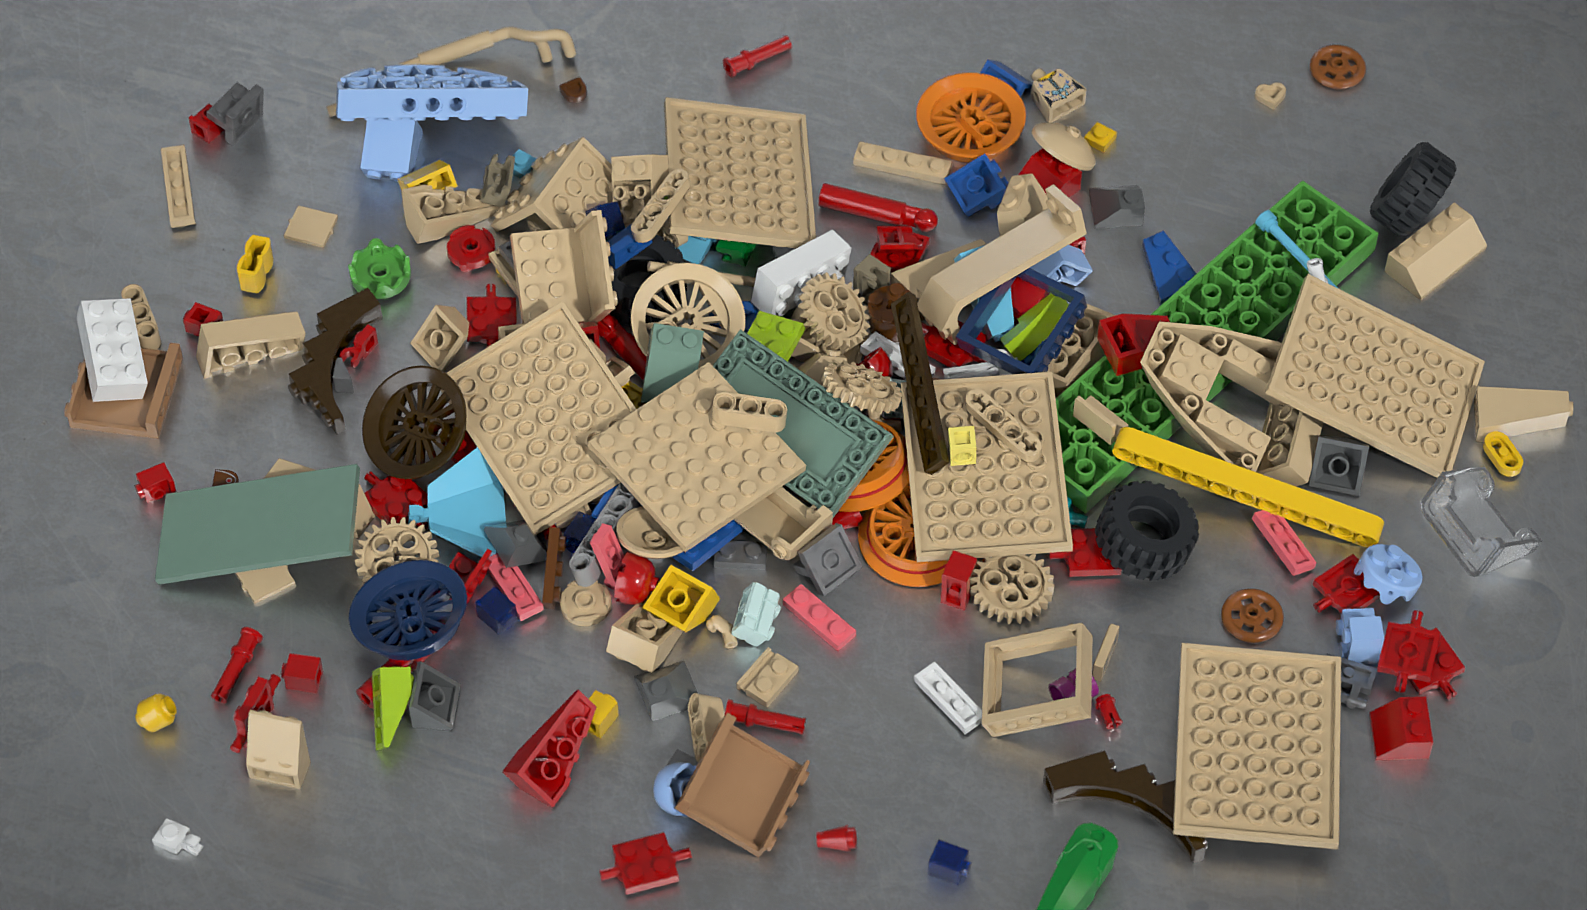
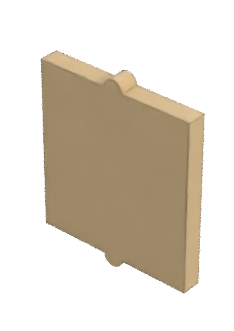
[284,205,338,248]
[235,565,295,604]

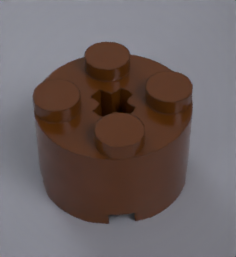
[868,283,912,342]

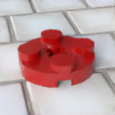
[446,225,496,272]

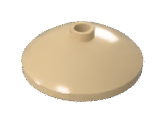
[1032,122,1096,171]
[616,506,684,559]

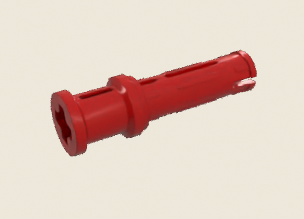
[723,35,792,78]
[211,627,263,703]
[725,699,806,735]

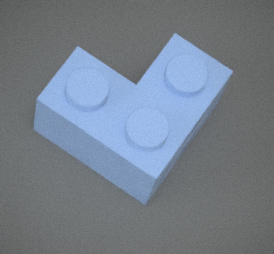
[1030,245,1093,287]
[1336,608,1384,667]

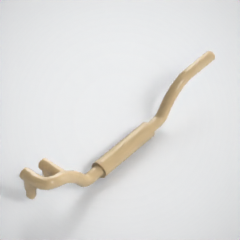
[326,27,576,117]

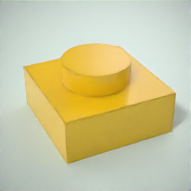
[1084,122,1117,153]

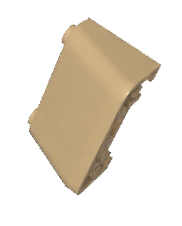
[734,487,833,560]

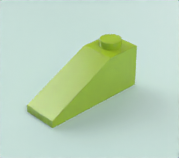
[372,667,414,751]

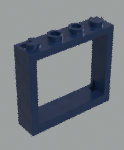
[956,268,1087,374]

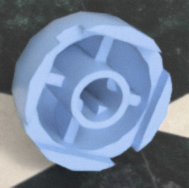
[653,762,696,817]

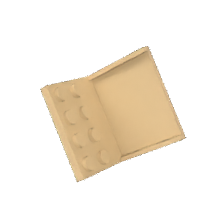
[490,137,613,232]
[510,210,617,324]

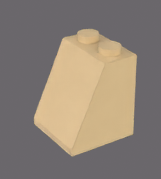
[997,174,1048,237]

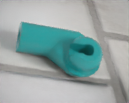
[1067,497,1088,528]

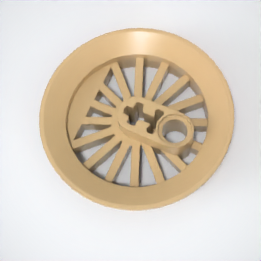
[631,263,745,369]

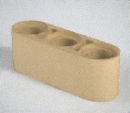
[121,284,161,350]
[712,392,787,432]
[688,693,725,762]

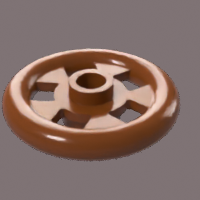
[1310,45,1366,89]
[1221,588,1284,643]

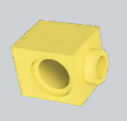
[948,426,976,466]

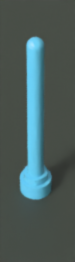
[1255,210,1339,289]

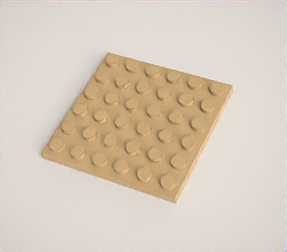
[588,362,806,552]

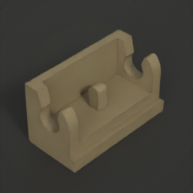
[480,154,515,207]
[853,254,890,306]

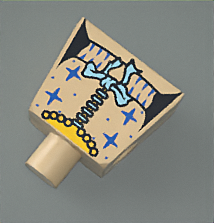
[1031,68,1086,123]

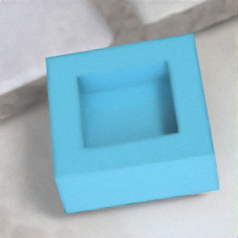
[513,149,536,179]

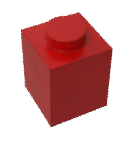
[281,653,323,693]

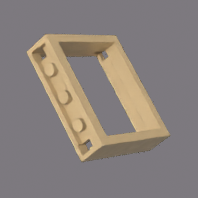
[982,623,1093,737]

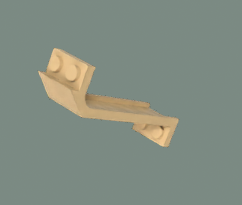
[917,184,1087,345]

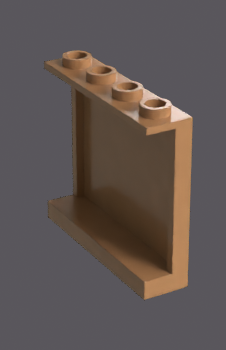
[64,343,183,439]
[675,713,811,857]

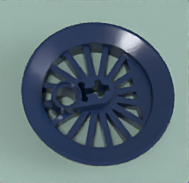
[349,560,467,661]

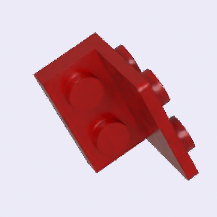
[437,548,492,605]

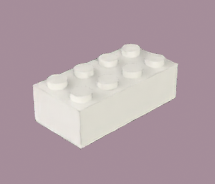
[751,230,852,316]
[77,298,148,402]

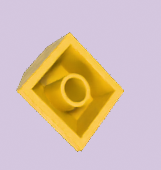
[642,565,720,633]

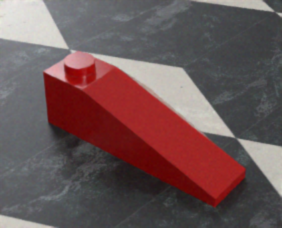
[502,690,597,807]

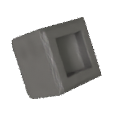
[333,358,354,394]

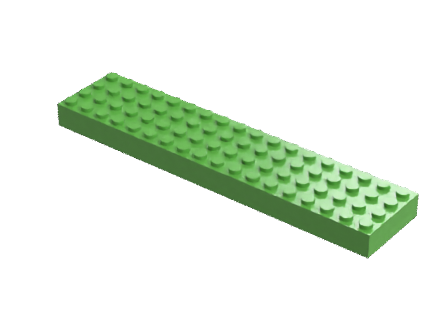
[1056,180,1378,514]

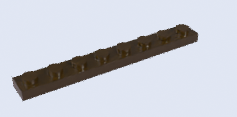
[891,292,950,475]

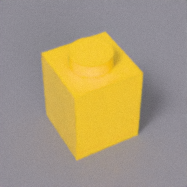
[588,690,619,739]

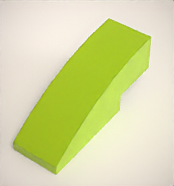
[1000,294,1069,361]

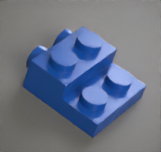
[944,154,1009,218]

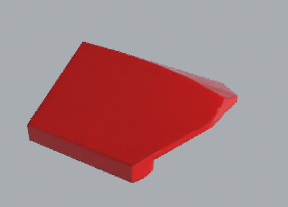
[877,226,923,254]

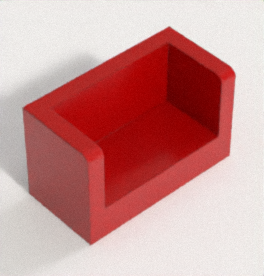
[941,550,977,611]

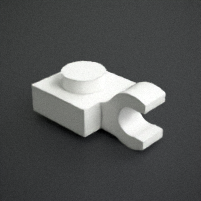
[152,818,203,856]

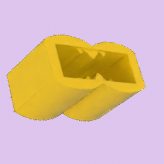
[237,235,274,294]

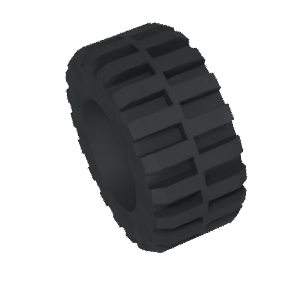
[1370,142,1457,237]
[608,235,687,326]
[1095,481,1199,581]

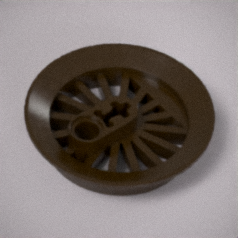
[362,365,467,479]

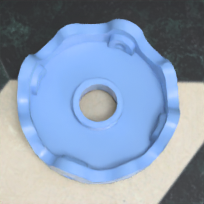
[1354,544,1423,604]

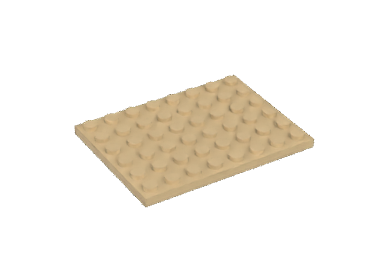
[664,97,816,248]
[1265,274,1485,482]
[440,301,636,535]
[901,372,1073,562]
[1173,643,1341,849]

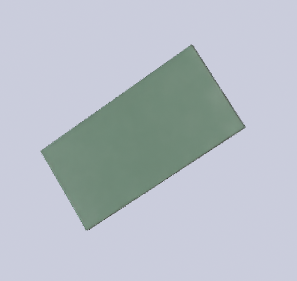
[713,329,894,517]
[155,464,360,584]

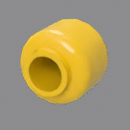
[135,693,177,732]

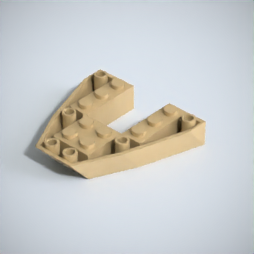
[1140,321,1282,472]

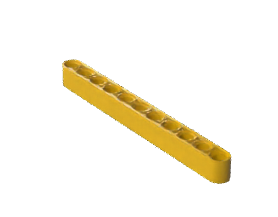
[1112,427,1384,548]

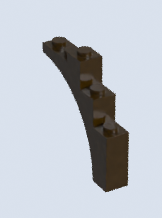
[288,288,383,434]
[1043,750,1208,864]

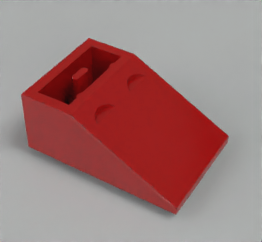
[1097,313,1170,376]

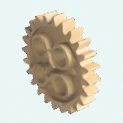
[798,272,870,351]
[821,361,903,414]
[355,517,440,584]
[970,554,1054,624]

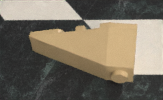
[401,185,506,244]

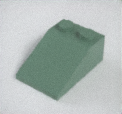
[641,323,704,403]

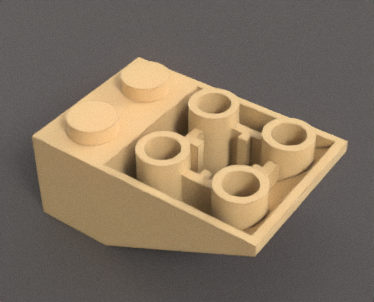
[611,154,669,230]
[246,710,311,789]

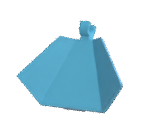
[408,447,506,557]

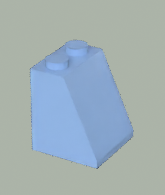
[360,117,423,181]

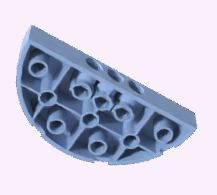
[336,64,528,121]

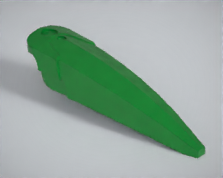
[1036,823,1118,910]

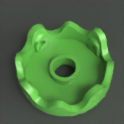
[348,238,411,299]

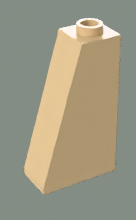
[1474,386,1573,442]

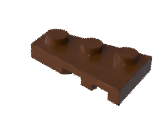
[542,527,566,610]

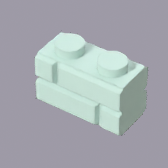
[731,582,781,647]

